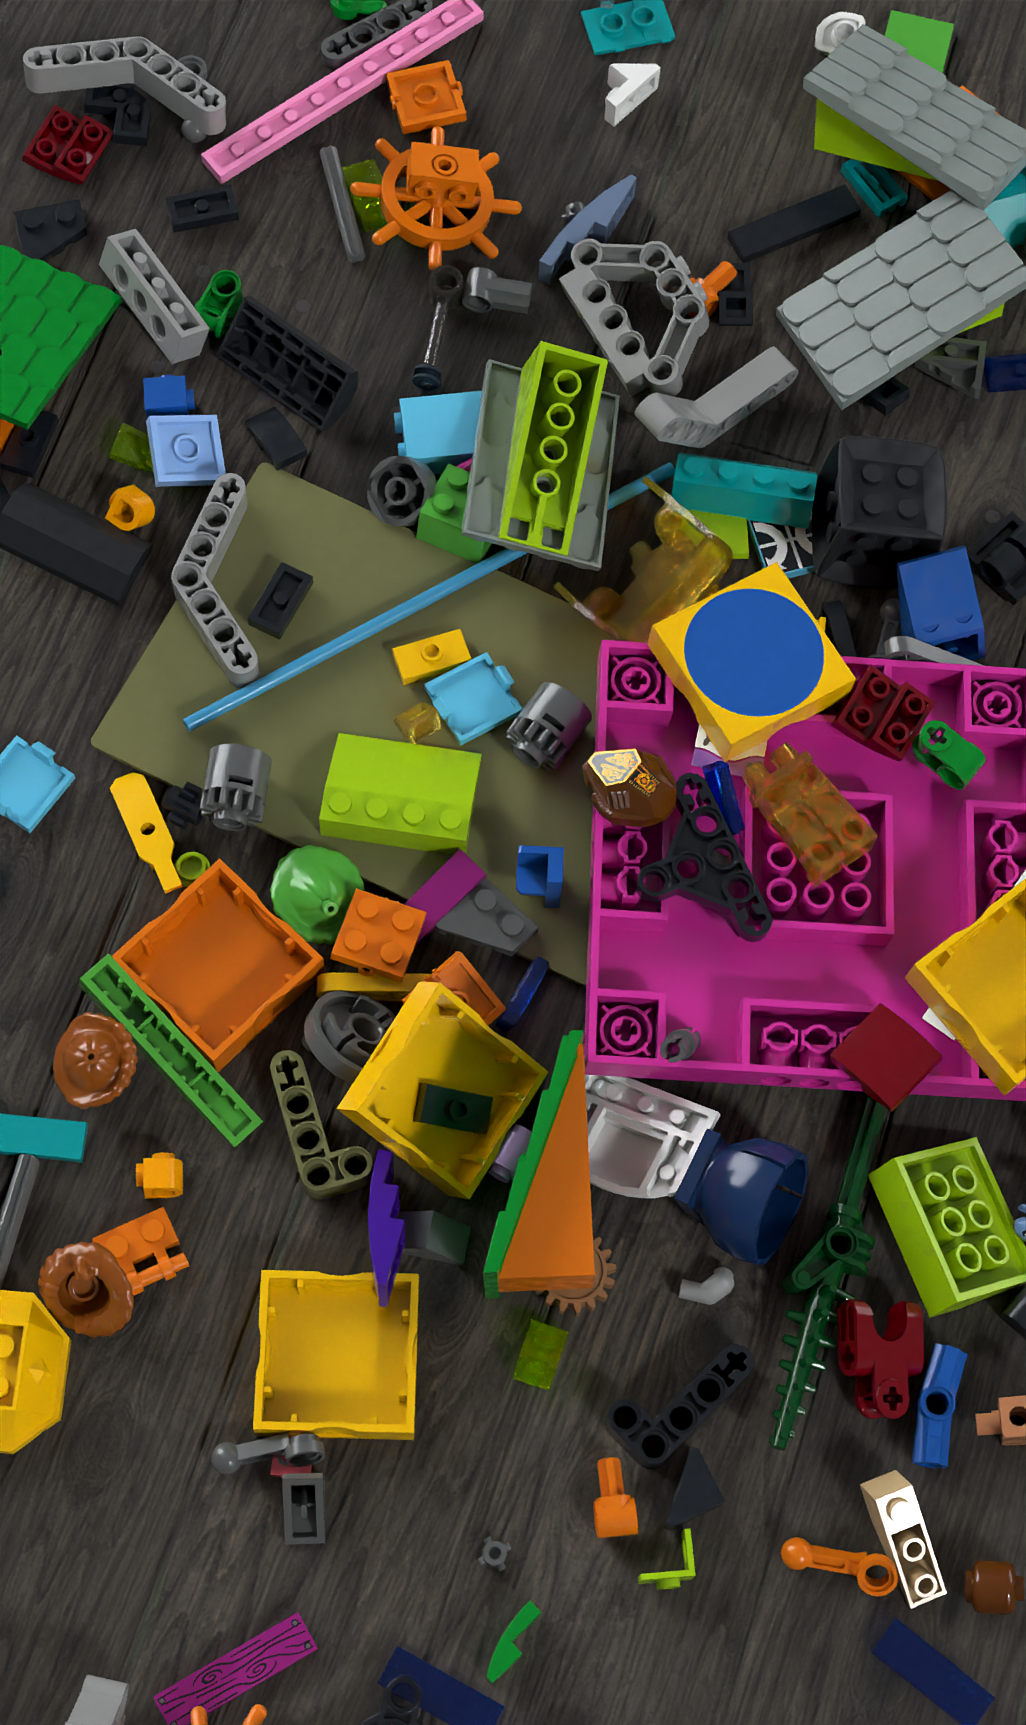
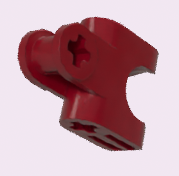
[837,1299,924,1419]

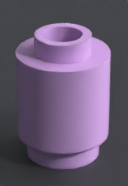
[488,1123,532,1183]

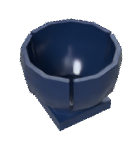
[674,1129,809,1265]

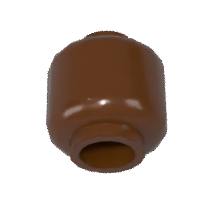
[966,1560,1024,1615]

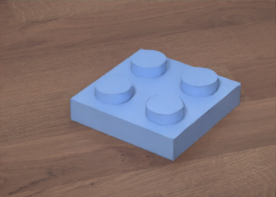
[146,415,226,487]

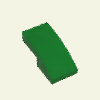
[486,1600,541,1685]

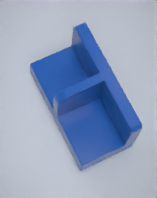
[516,845,564,908]

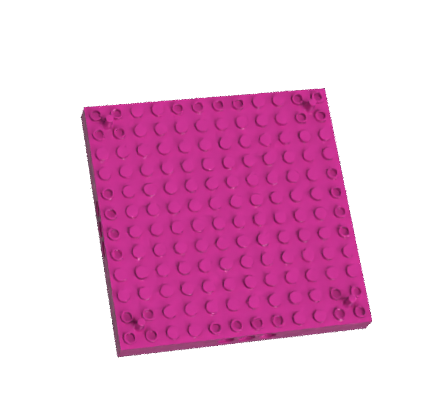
[584,640,1026,1101]

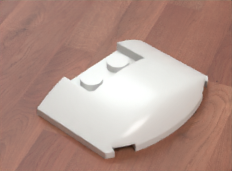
[585,1075,720,1198]

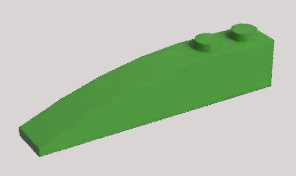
[79,953,263,1148]

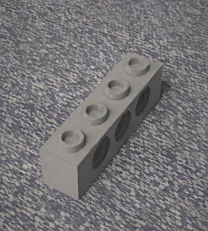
[99,229,210,364]

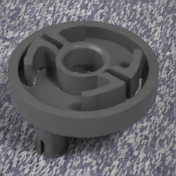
[302,990,396,1084]

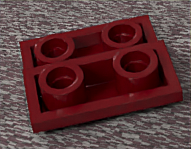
[22,105,114,185]
[831,665,936,762]
[830,1003,943,1112]

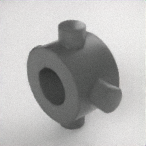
[562,202,586,223]
[478,1537,512,1571]

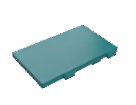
[581,0,675,56]

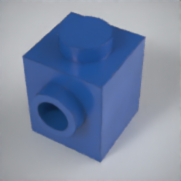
[143,374,195,419]

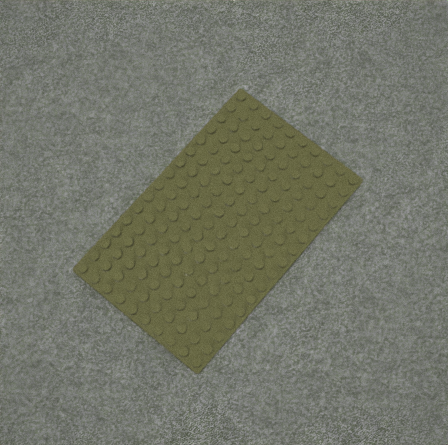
[91,463,648,988]

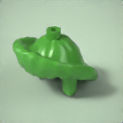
[270,845,364,945]

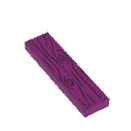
[153,1612,318,1725]

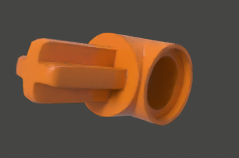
[677,261,737,318]
[593,1457,638,1538]

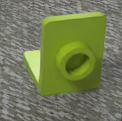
[638,1528,696,1590]

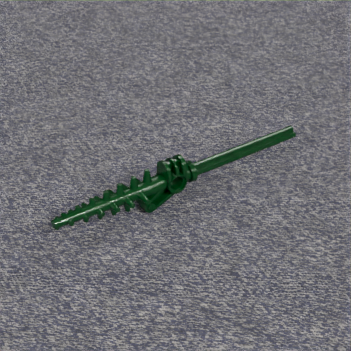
[769,1095,887,1451]

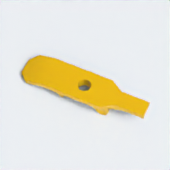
[110,773,183,894]

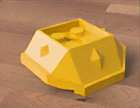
[0,1290,72,1454]

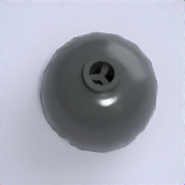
[367,456,437,526]

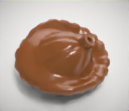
[53,1012,138,1109]
[38,1242,134,1338]

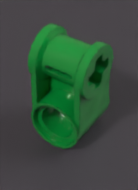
[194,270,243,340]
[911,720,986,790]

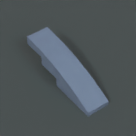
[538,175,637,285]

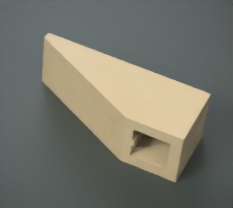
[860,1470,947,1609]

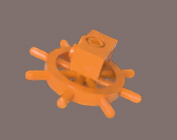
[350,126,522,272]

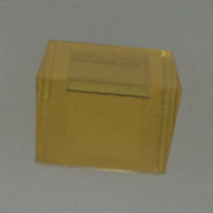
[393,702,441,744]

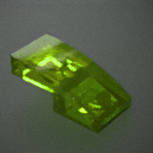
[342,158,388,232]
[108,423,154,473]

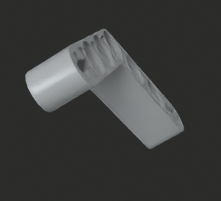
[23,36,226,135]
[635,346,798,448]
[171,473,260,689]

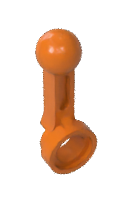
[781,1537,898,1596]

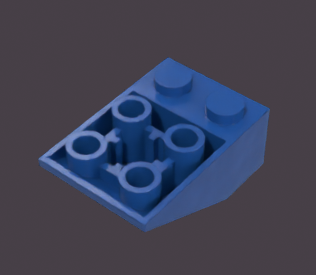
[897,545,986,661]

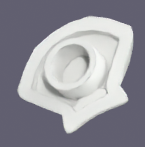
[815,12,865,56]

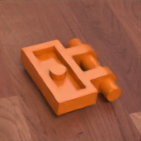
[92,1206,190,1296]

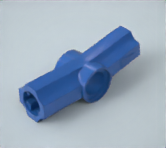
[912,1343,968,1468]

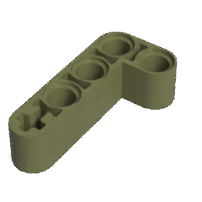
[270,1050,373,1200]

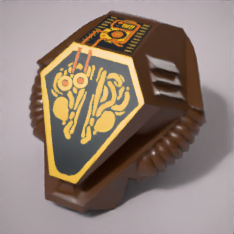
[581,749,677,827]

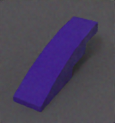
[368,1149,406,1307]

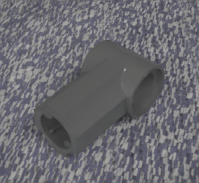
[462,267,533,314]

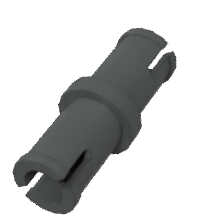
[660,1027,701,1063]

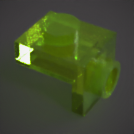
[513,1320,569,1390]

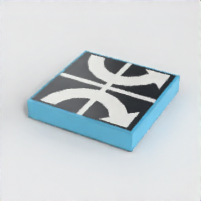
[747,512,815,578]

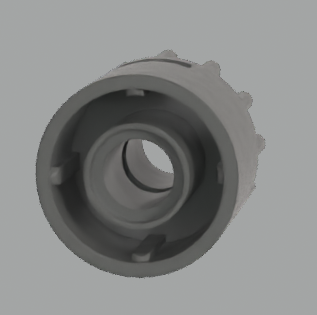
[506,682,592,771]
[200,744,272,831]

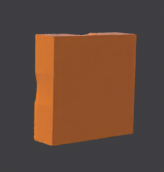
[112,858,325,1072]

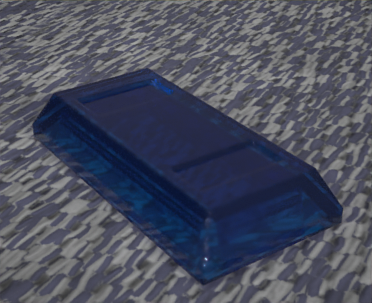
[702,760,745,835]

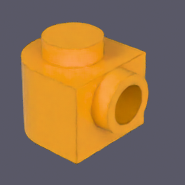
[105,485,155,531]
[136,1152,183,1199]

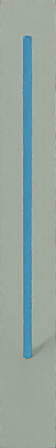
[183,462,675,732]

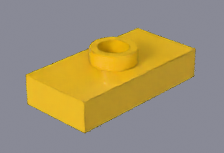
[392,629,472,685]

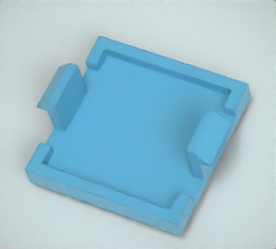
[424,652,523,746]
[0,735,75,833]

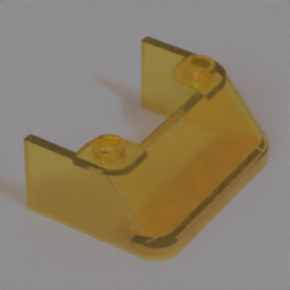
[554,476,733,643]

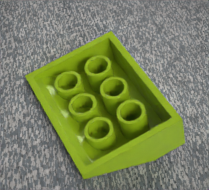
[319,733,482,855]
[868,1137,1026,1318]

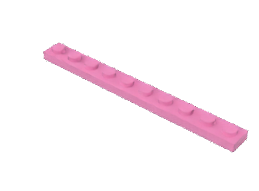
[201,0,484,184]

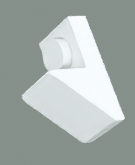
[604,64,660,126]

